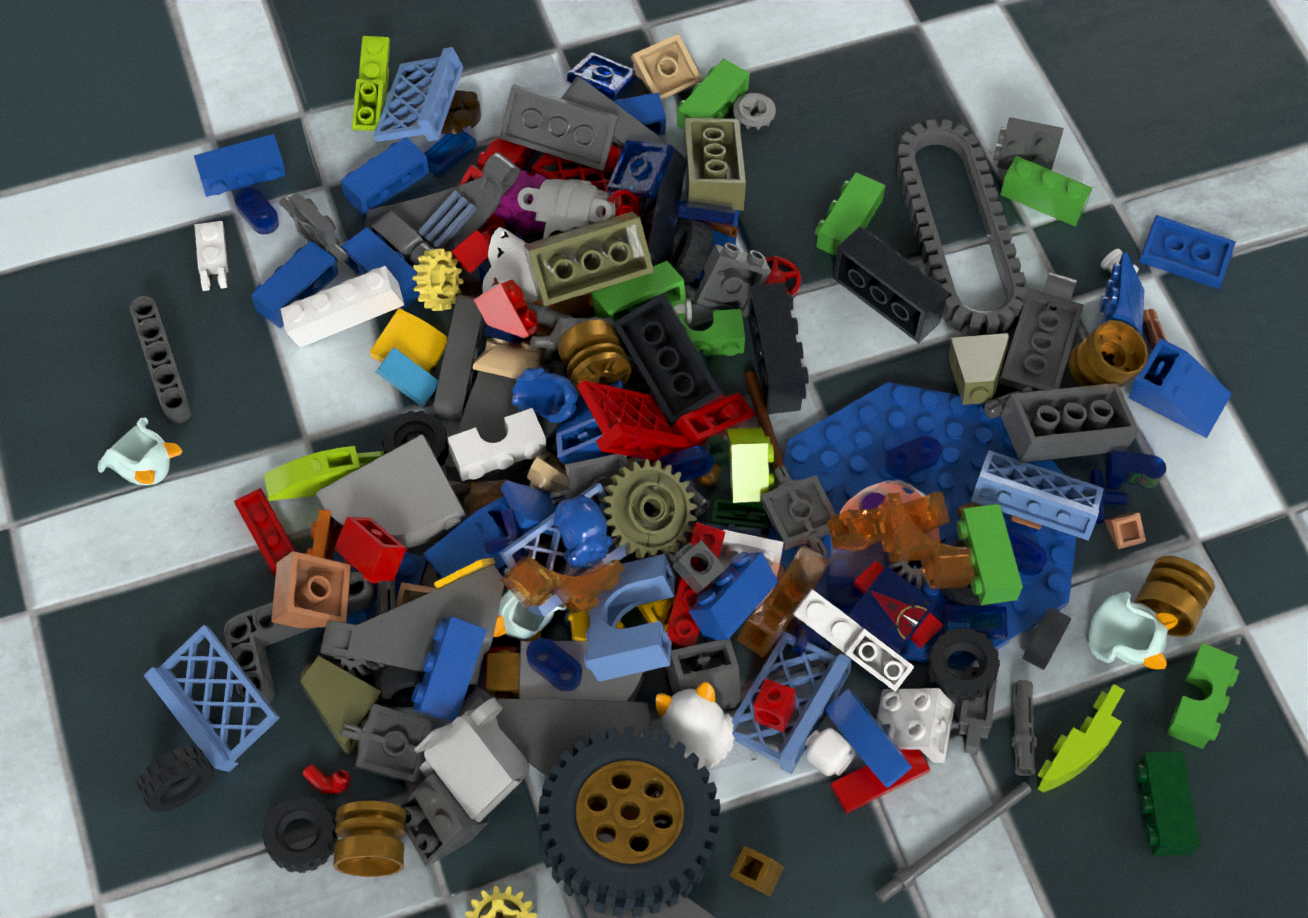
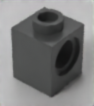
[672,540,726,594]

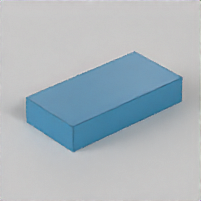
[375,348,439,407]

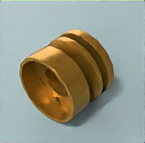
[557,320,631,396]
[1069,320,1148,387]
[1134,556,1215,637]
[333,801,406,877]

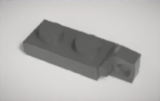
[958,666,998,755]

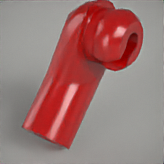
[302,764,350,794]

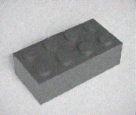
[1000,383,1139,463]

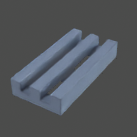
[418,190,477,249]

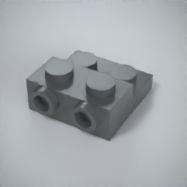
[993,117,1064,170]
[694,243,771,317]

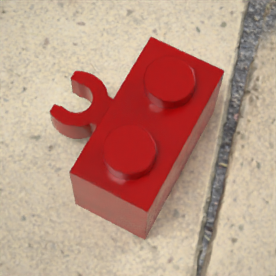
[334,516,407,583]

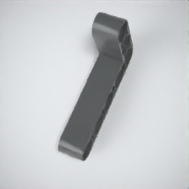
[224,572,376,708]

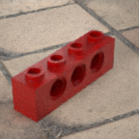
[663,522,726,650]

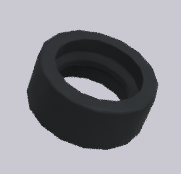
[1022,607,1071,670]
[380,666,425,708]

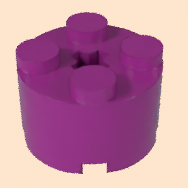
[495,171,547,237]

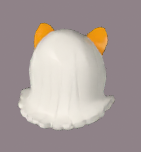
[656,682,735,770]

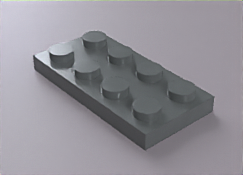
[499,84,619,171]

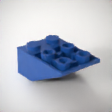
[1098,253,1145,337]
[1128,338,1232,438]
[556,380,623,465]
[423,496,540,579]

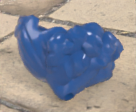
[511,367,578,423]
[554,495,612,569]

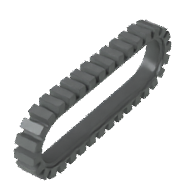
[896,119,1027,336]

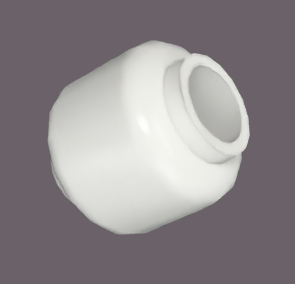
[805,728,854,776]

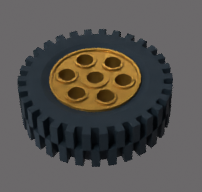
[538,727,721,917]

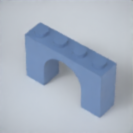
[584,554,675,682]

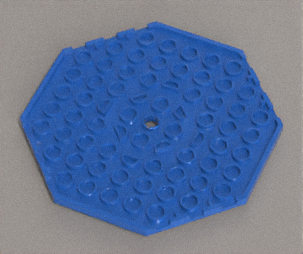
[768,382,1076,671]

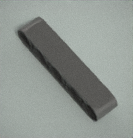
[561,77,684,161]
[433,295,485,421]
[130,296,192,425]

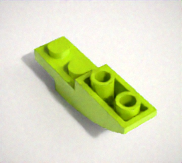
[352,36,390,132]
[264,446,385,501]
[1038,684,1125,792]

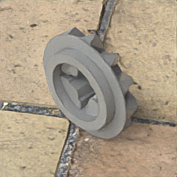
[733,93,776,130]

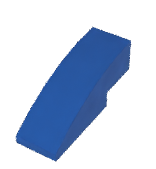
[824,689,912,788]

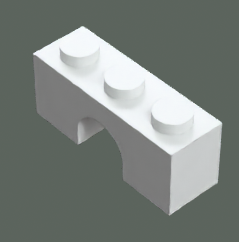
[447,408,546,481]

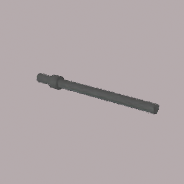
[875,782,1031,904]

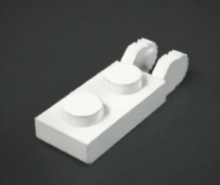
[195,221,229,291]

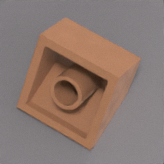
[271,551,351,628]

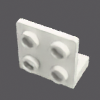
[713,530,784,612]
[876,688,955,763]

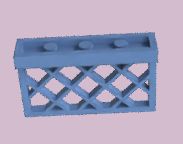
[373,47,463,142]
[971,450,1104,541]
[499,483,627,617]
[144,625,280,772]
[732,632,851,774]

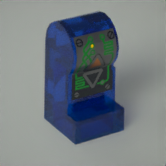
[1106,450,1167,490]

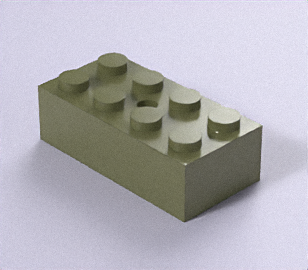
[683,118,746,211]
[523,212,654,306]

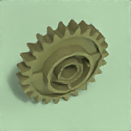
[600,459,697,559]

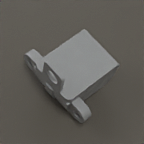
[518,179,615,239]
[414,698,530,822]

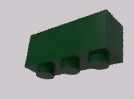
[1135,751,1200,856]

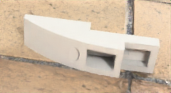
[793,589,914,692]

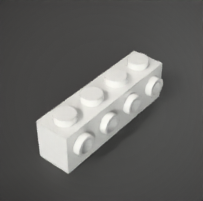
[280,266,404,348]

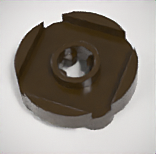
[441,90,482,135]

